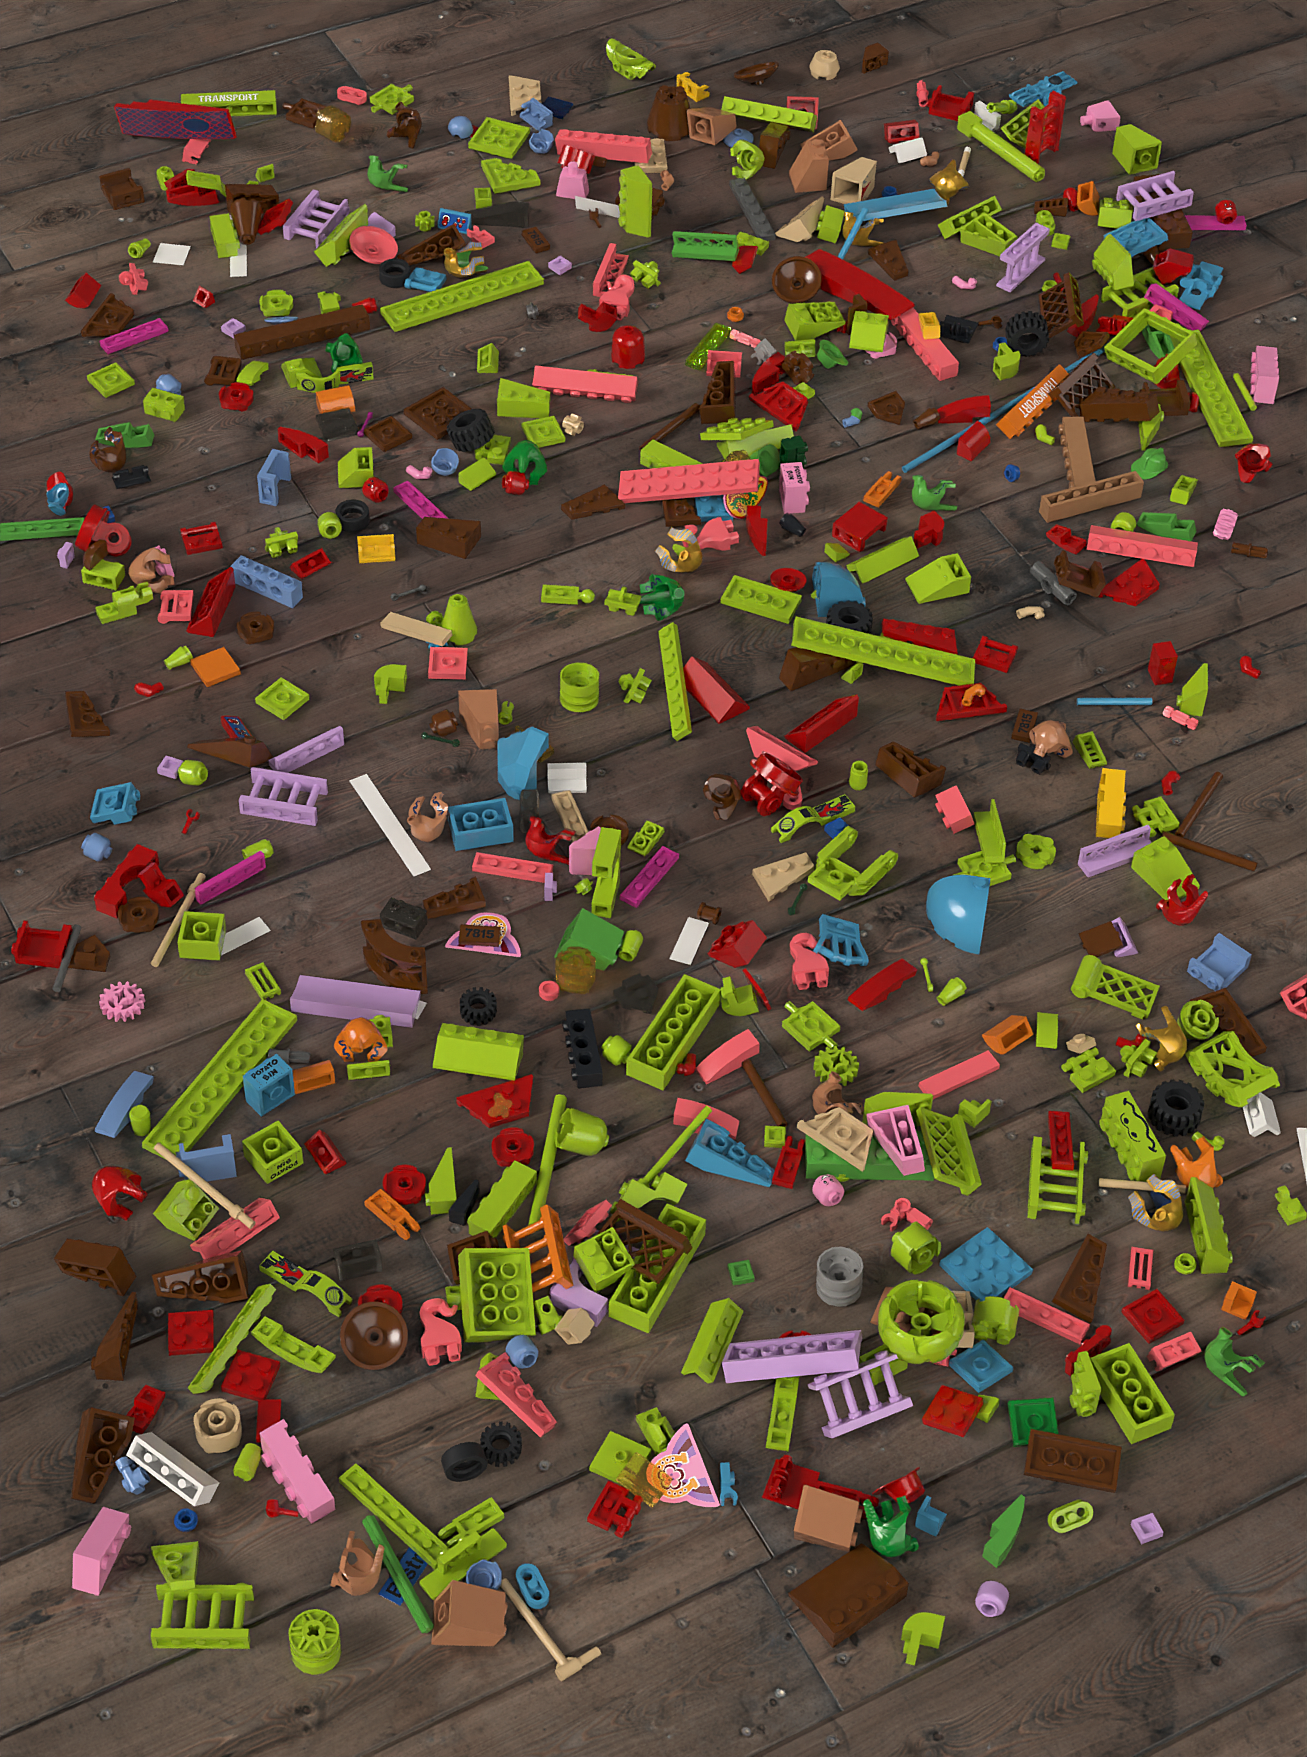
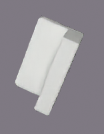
[974,101,1001,131]
[889,137,927,163]
[548,763,587,793]
[1243,1092,1281,1137]

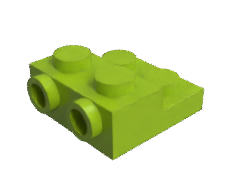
[1070,1351,1101,1417]

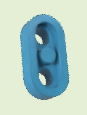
[516,1563,549,1609]

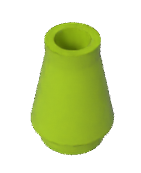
[128,238,151,258]
[164,646,193,670]
[937,977,967,1006]

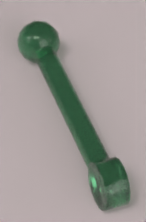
[421,732,460,747]
[787,883,808,915]

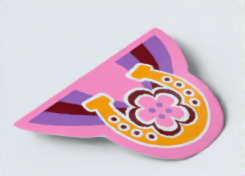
[445,912,521,957]
[646,1424,720,1507]

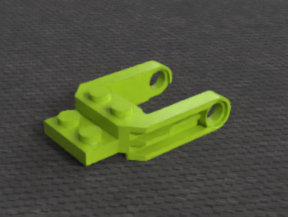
[808,826,898,901]

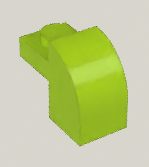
[993,342,1020,380]
[374,664,407,704]
[720,976,759,1016]
[901,1612,945,1665]

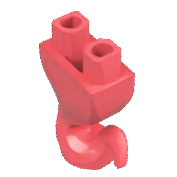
[599,274,635,321]
[682,517,739,551]
[790,933,829,990]
[420,1298,462,1366]

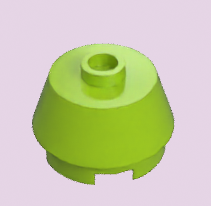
[1177,1000,1219,1040]

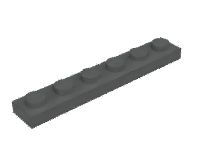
[729,178,776,241]

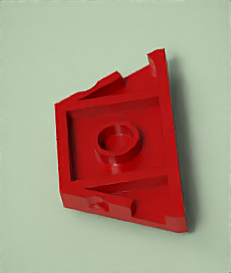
[748,382,808,432]
[1098,559,1160,607]
[936,683,1007,721]
[456,1074,533,1128]

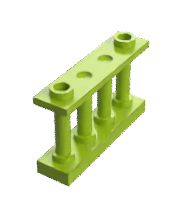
[1101,267,1179,318]
[1027,1136,1088,1224]
[151,1583,254,1649]

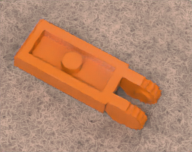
[863,471,902,508]
[364,1189,421,1240]

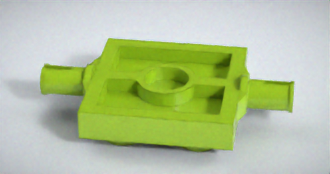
[370,84,414,115]
[953,851,1016,886]
[782,1001,840,1052]

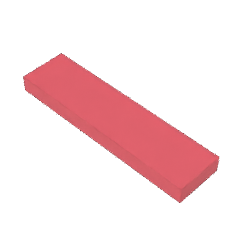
[472,852,553,883]
[918,1050,1000,1099]
[1004,1287,1090,1345]

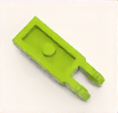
[437,1497,504,1548]

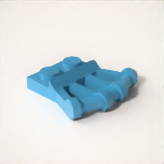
[813,914,869,966]

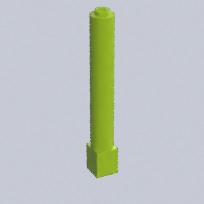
[957,111,1045,182]

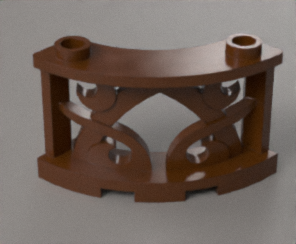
[361,919,428,994]

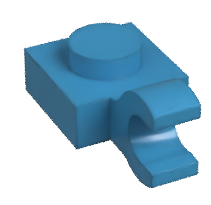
[719,1463,738,1506]

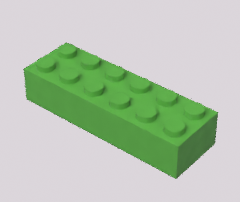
[804,1131,934,1181]

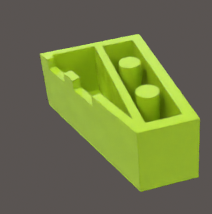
[960,212,1017,256]
[497,378,550,419]

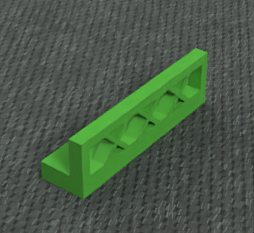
[672,231,739,261]

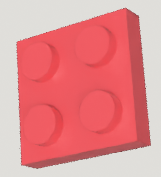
[428,647,468,680]
[564,1200,612,1246]

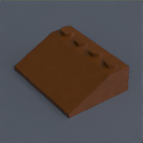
[788,1543,909,1648]

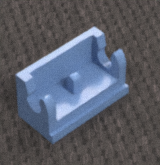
[520,98,553,131]

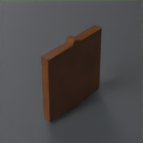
[1078,921,1124,957]

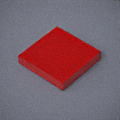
[1121,1289,1185,1344]

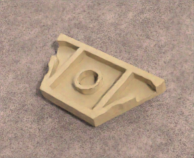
[509,75,542,116]
[797,1107,873,1172]

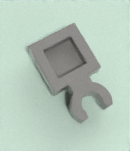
[751,338,776,365]

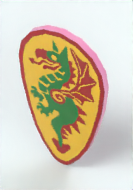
[723,476,768,519]

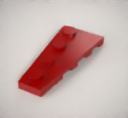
[882,619,958,655]

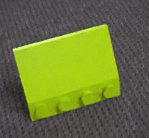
[458,1248,536,1342]

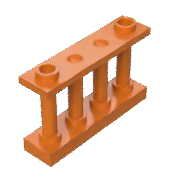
[503,1204,574,1293]

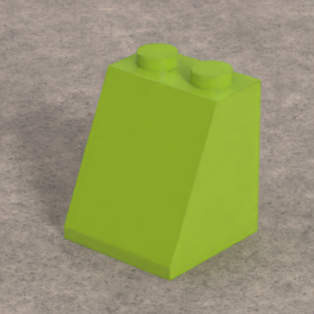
[1112,124,1162,175]

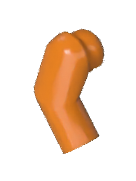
[962,684,985,706]

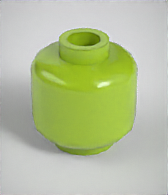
[317,512,342,539]
[1111,512,1136,532]
[178,760,208,786]
[601,1035,632,1066]

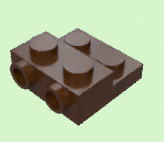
[447,1230,500,1285]

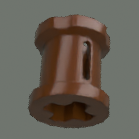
[697,902,722,925]

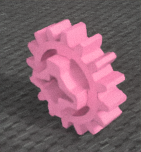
[99,981,145,1022]

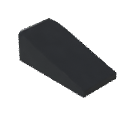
[449,1179,480,1226]

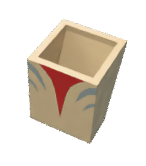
[831,157,877,204]

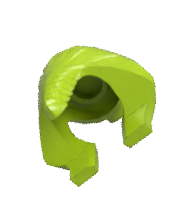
[730,139,765,180]

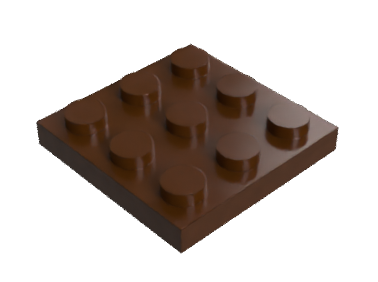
[404,387,472,440]

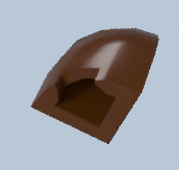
[83,539,108,571]

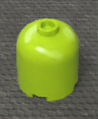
[555,1108,609,1156]

